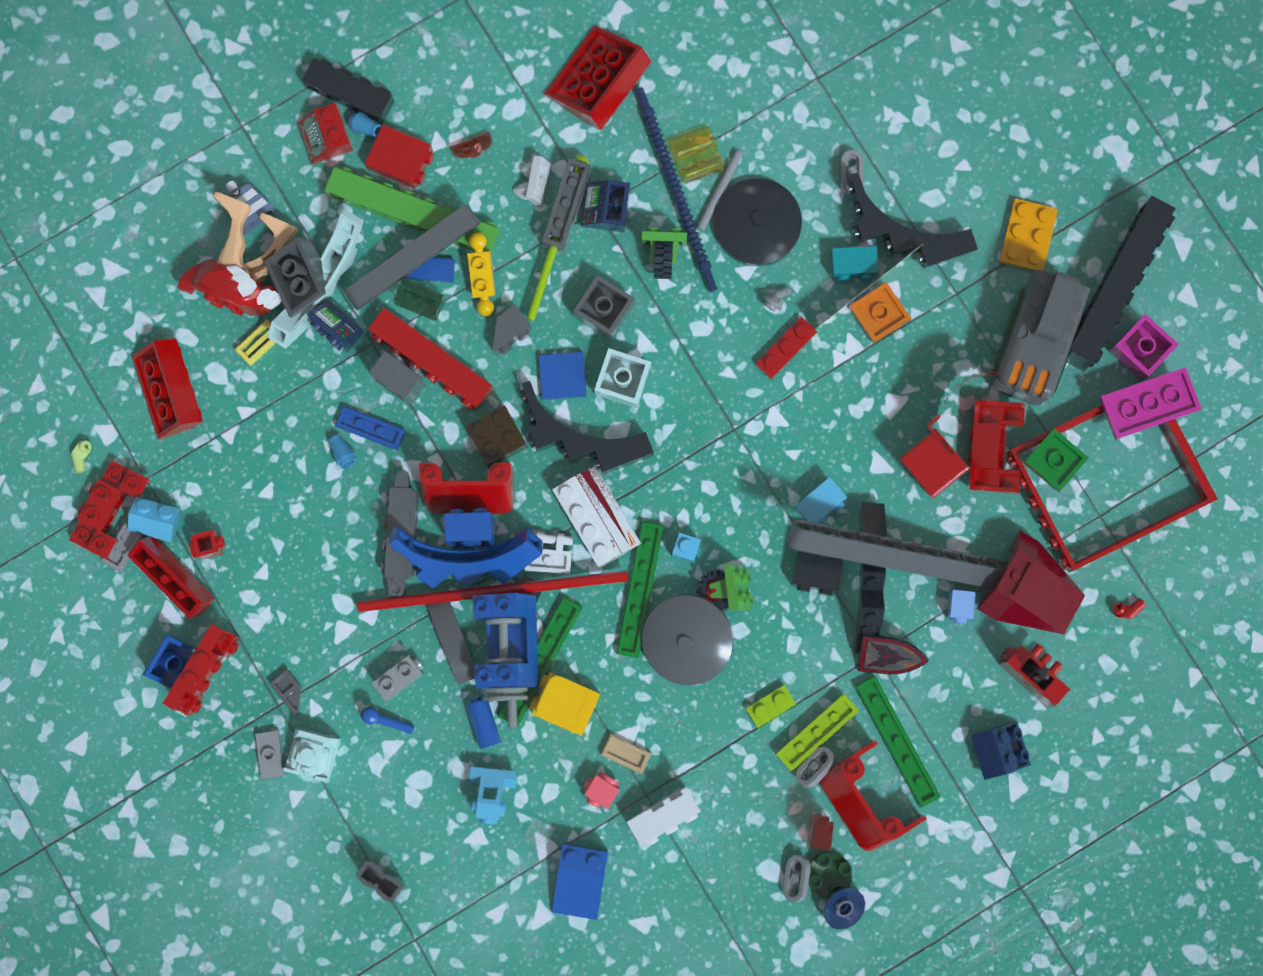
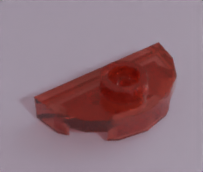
[449,132,493,158]

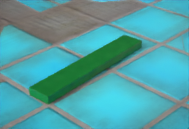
[616,521,664,658]
[498,597,583,727]
[855,675,941,808]

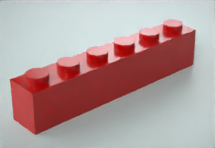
[368,308,493,410]

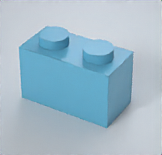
[794,477,847,524]
[128,497,180,542]

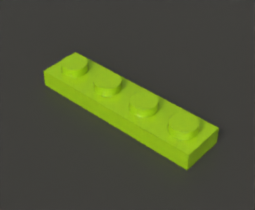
[776,694,859,771]

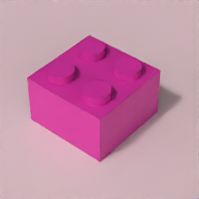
[1109,314,1179,381]

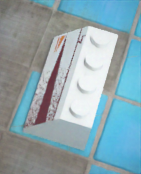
[552,467,641,567]

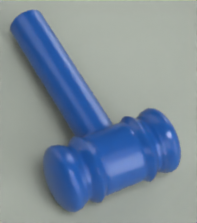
[361,707,414,734]

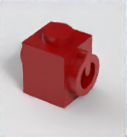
[188,530,226,560]

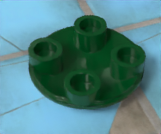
[809,852,852,898]

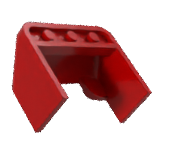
[819,740,927,851]

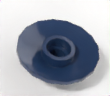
[823,887,866,930]

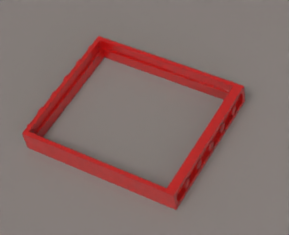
[1006,405,1218,573]

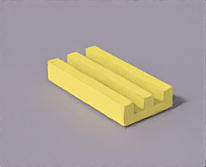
[234,319,276,366]

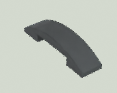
[427,602,475,685]

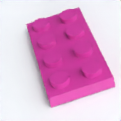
[1099,367,1202,440]

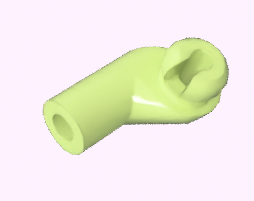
[71,440,92,473]

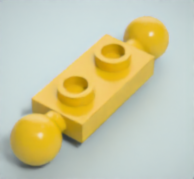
[467,232,496,316]

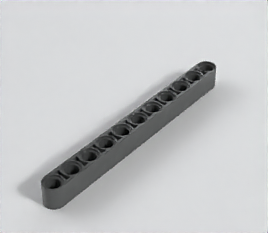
[786,520,1008,589]

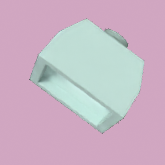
[283,727,341,783]

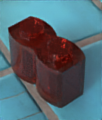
[807,814,834,850]

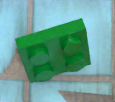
[1024,428,1089,493]

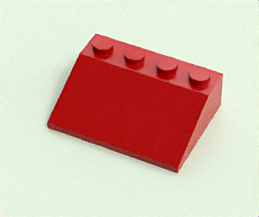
[544,26,652,131]

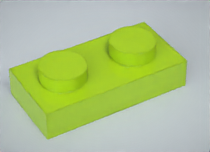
[745,685,796,728]

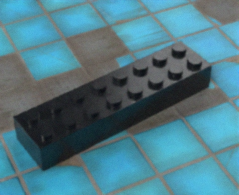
[1067,196,1176,371]

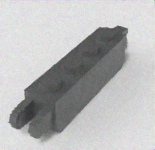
[381,470,419,596]

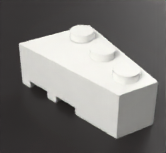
[627,786,701,847]

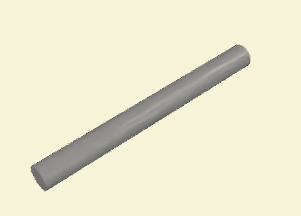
[697,150,743,231]

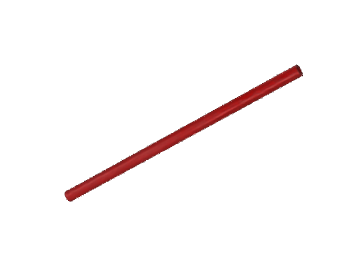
[357,570,628,612]

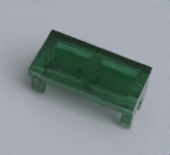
[395,278,446,322]

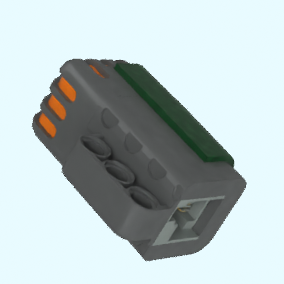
[990,270,1091,406]

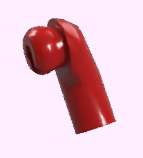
[1113,598,1147,619]

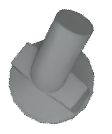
[762,287,792,312]

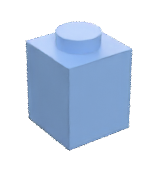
[947,590,975,624]

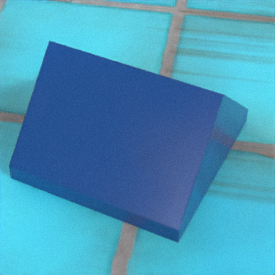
[142,634,196,688]

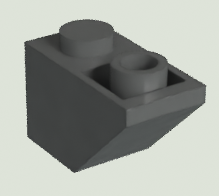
[493,304,532,356]

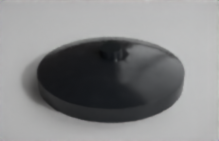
[713,178,802,266]

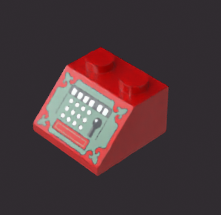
[298,102,353,165]

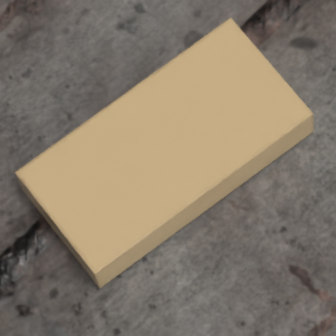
[601,734,652,774]

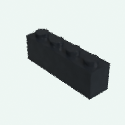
[302,58,394,125]

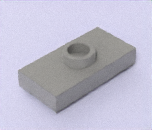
[101,522,145,573]
[255,730,285,779]

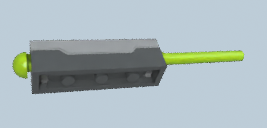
[526,155,591,321]

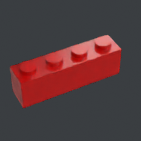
[127,537,215,619]

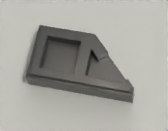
[269,669,302,716]

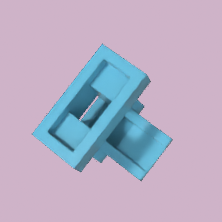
[469,767,517,824]

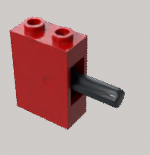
[999,644,1071,707]

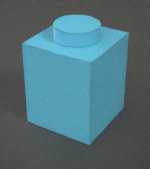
[672,533,701,563]

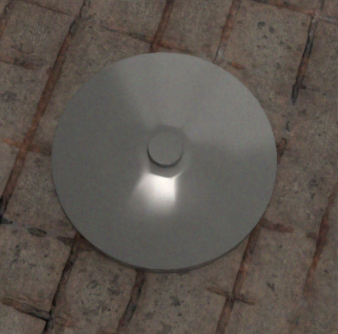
[642,594,734,685]

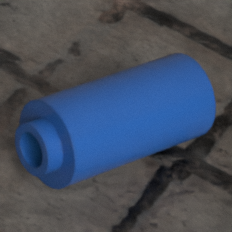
[466,696,501,749]

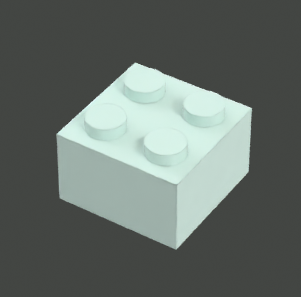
[594,348,651,408]

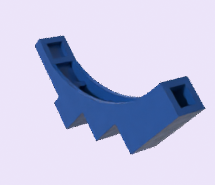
[389,526,543,588]

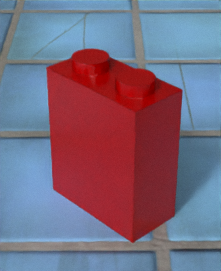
[365,125,435,190]

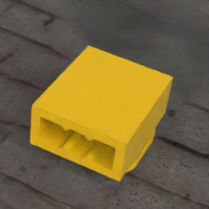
[530,672,600,736]

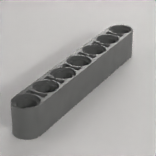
[344,204,480,310]

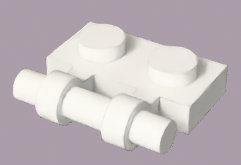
[525,531,573,575]

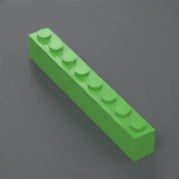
[324,167,500,256]

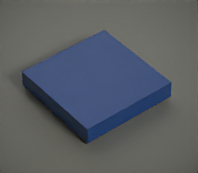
[539,352,587,400]

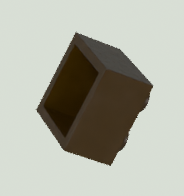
[465,405,528,469]

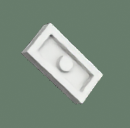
[513,156,551,206]

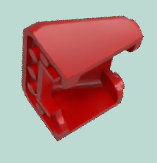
[419,463,514,514]

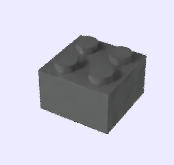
[573,275,635,340]
[368,351,426,406]

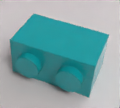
[830,246,878,282]

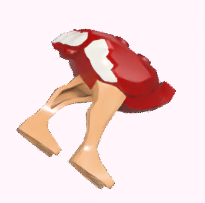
[177,192,298,316]

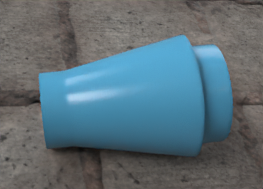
[348,112,382,137]
[328,435,357,469]

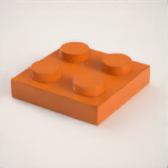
[849,282,911,344]

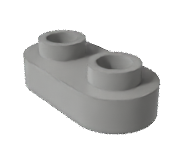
[840,150,863,195]
[796,747,836,788]
[783,855,811,902]

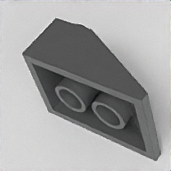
[264,237,326,318]

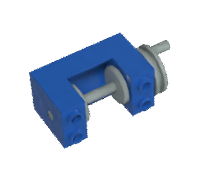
[473,593,539,728]

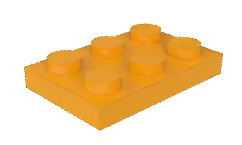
[999,198,1058,272]

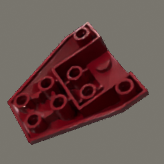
[976,530,1085,635]

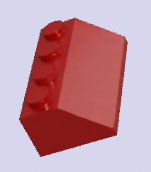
[132,338,203,440]

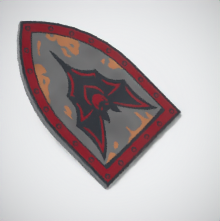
[858,634,929,674]

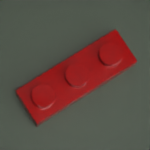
[755,316,817,380]

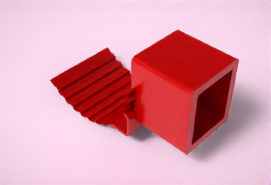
[899,371,996,498]

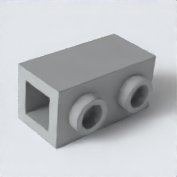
[372,655,424,702]

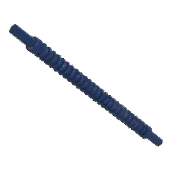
[635,87,718,293]

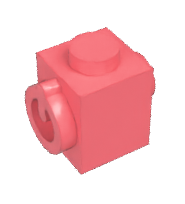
[583,771,620,810]

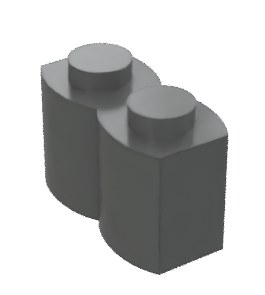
[356,859,406,902]

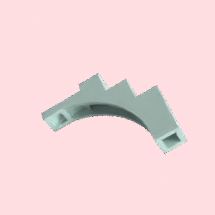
[267,209,364,349]

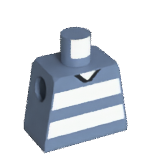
[224,180,277,236]

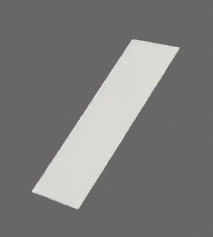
[814,244,923,329]

